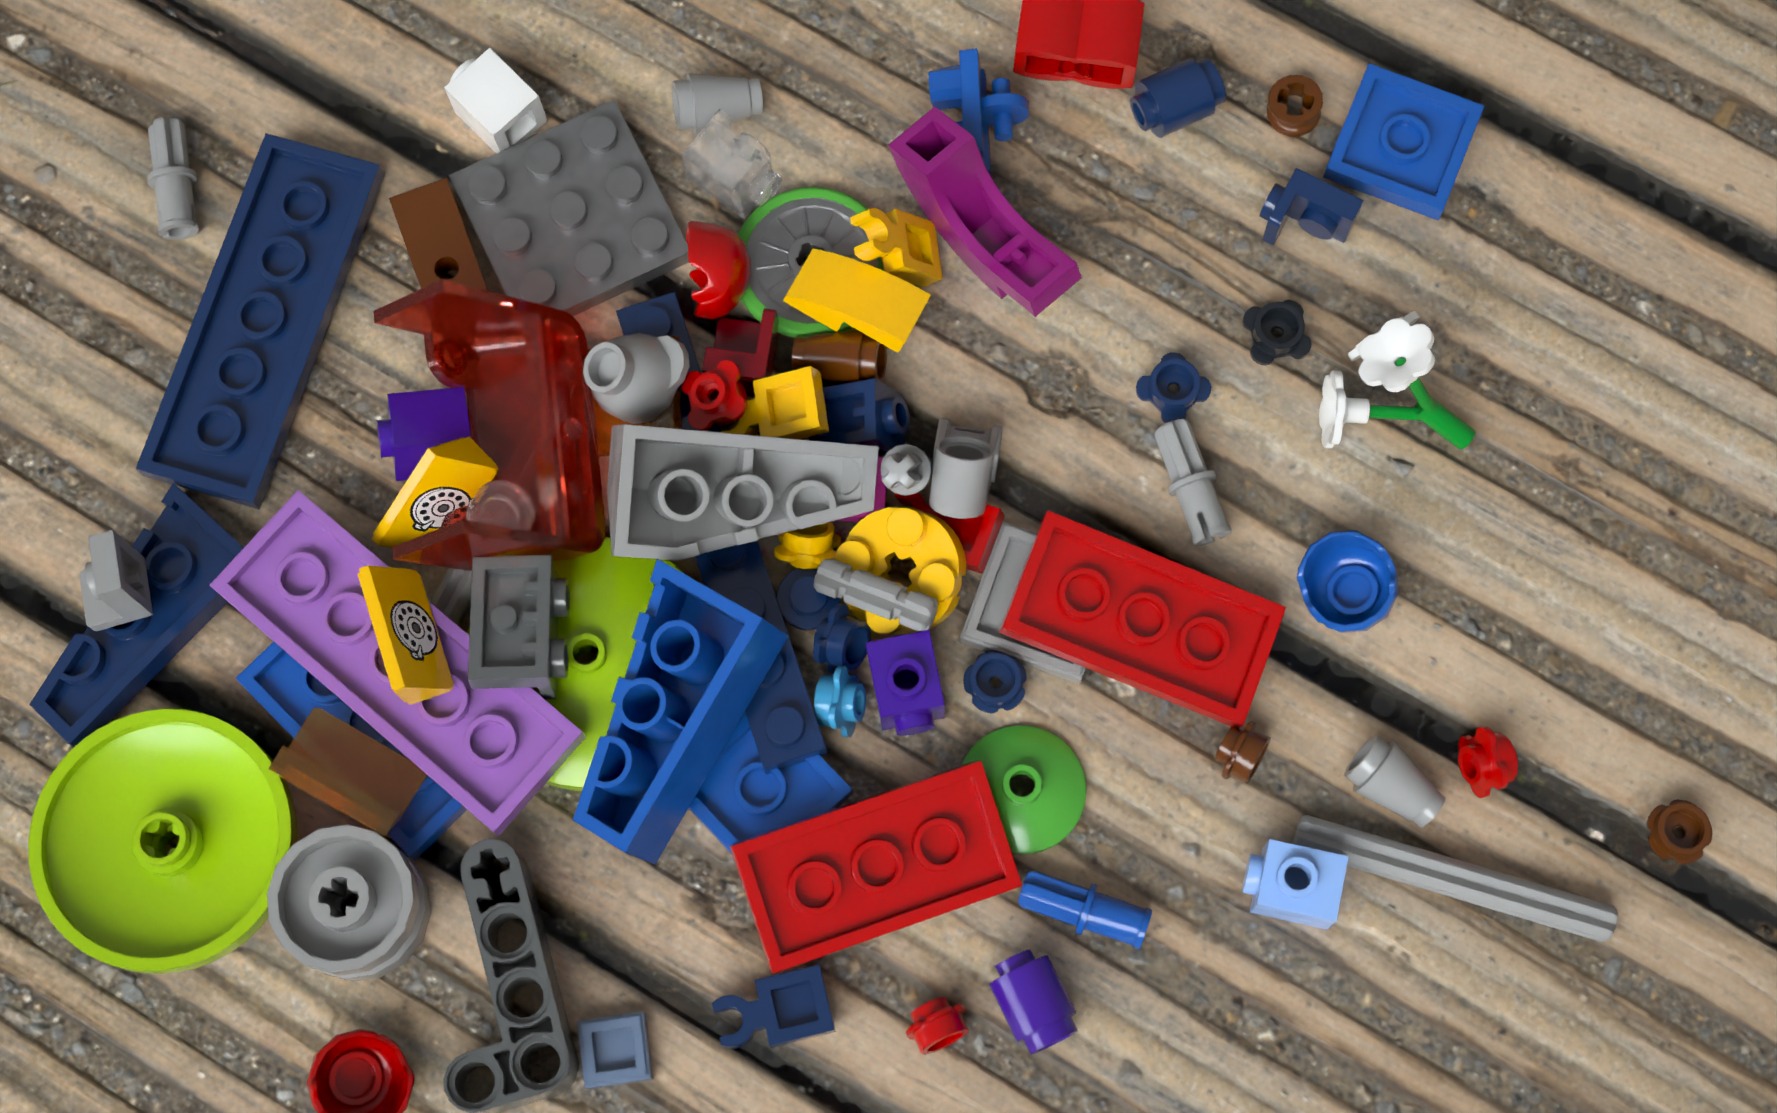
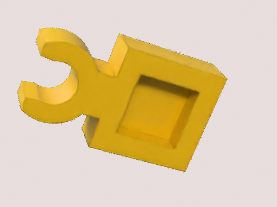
[850,208,943,287]
[720,366,829,439]

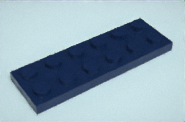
[136,133,385,510]

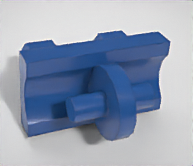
[928,48,1029,175]

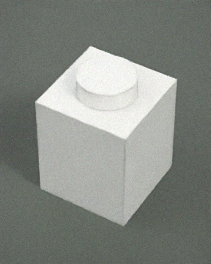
[444,48,548,153]

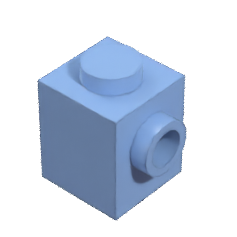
[1242,839,1349,930]

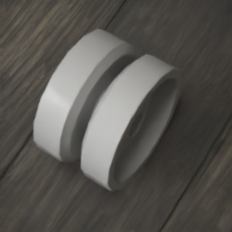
[267,825,431,982]

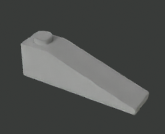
[607,424,879,561]

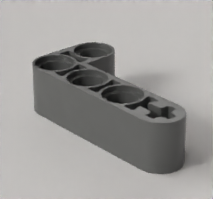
[444,839,578,1113]

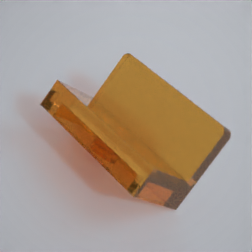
[269,707,427,840]

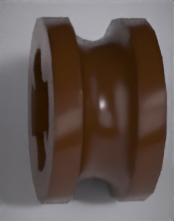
[1267,75,1323,137]

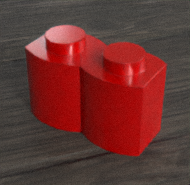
[1013,0,1145,89]

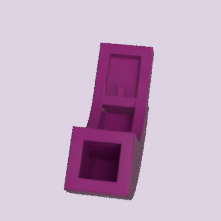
[888,107,1082,317]

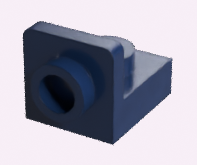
[1259,168,1364,245]
[809,378,910,453]

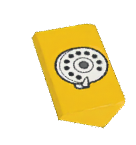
[372,436,498,555]
[357,565,454,705]

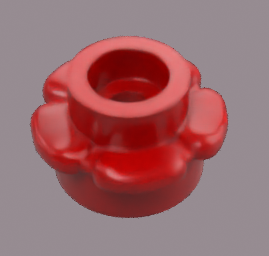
[906,997,969,1055]

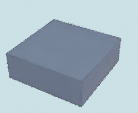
[577,1012,653,1089]

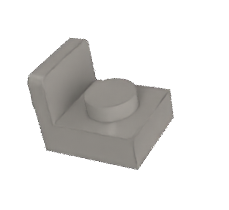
[80,530,153,631]

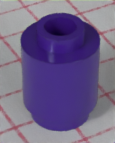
[989,949,1078,1055]

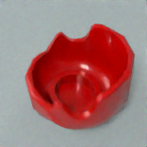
[686,221,751,319]
[307,1029,414,1113]

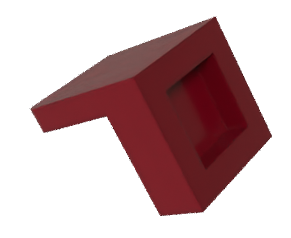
[702,308,780,397]

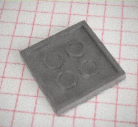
[449,99,689,338]

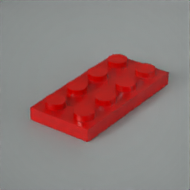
[999,510,1286,729]
[729,760,1022,974]

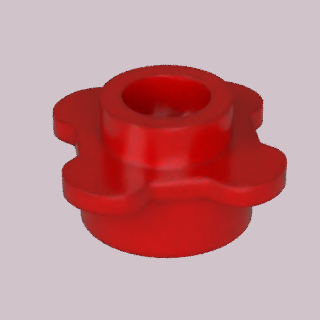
[682,360,747,431]
[1458,726,1518,798]

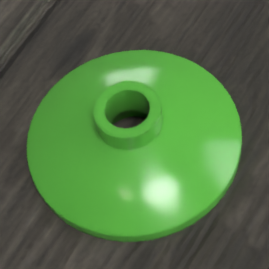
[962,725,1086,855]

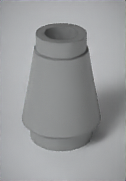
[672,73,763,134]
[1344,735,1446,828]

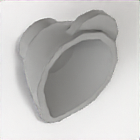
[583,333,690,424]

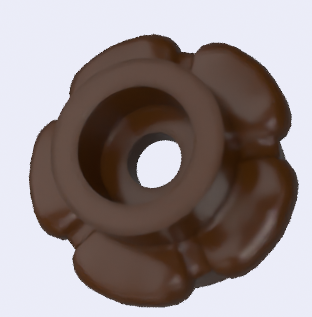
[1215,721,1271,784]
[1646,799,1713,865]

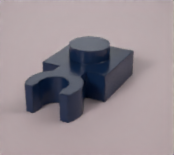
[712,964,836,1048]

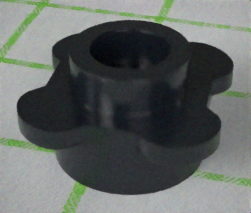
[1242,300,1312,366]

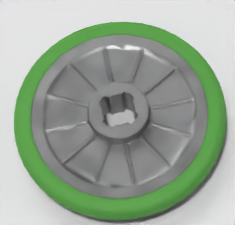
[738,187,884,338]

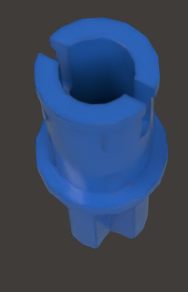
[1018,870,1152,949]

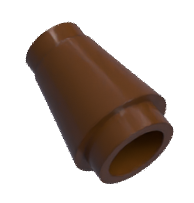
[792,329,887,384]

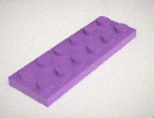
[210,490,586,836]

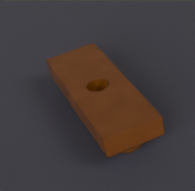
[389,178,509,368]

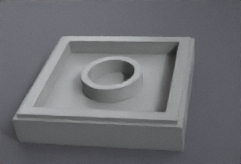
[960,522,1086,684]

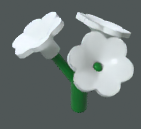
[1319,311,1475,449]

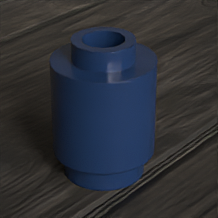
[1130,58,1226,138]

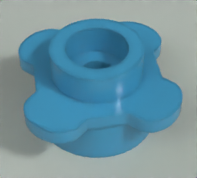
[814,666,866,737]

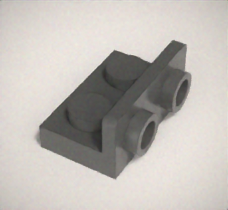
[468,555,570,699]

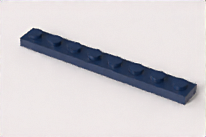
[616,292,828,774]

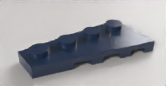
[29,483,244,747]

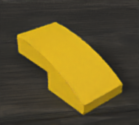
[783,248,931,353]

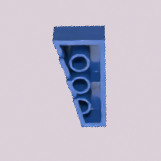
[573,559,789,864]

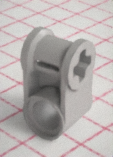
[929,417,1003,519]

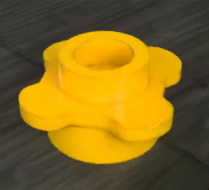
[774,522,841,569]

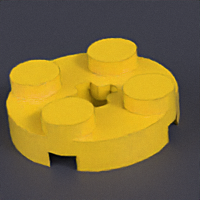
[835,507,966,634]

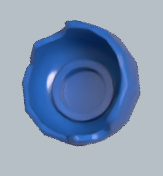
[1297,530,1399,633]

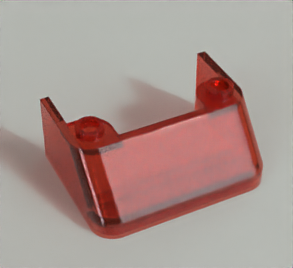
[373,279,606,571]

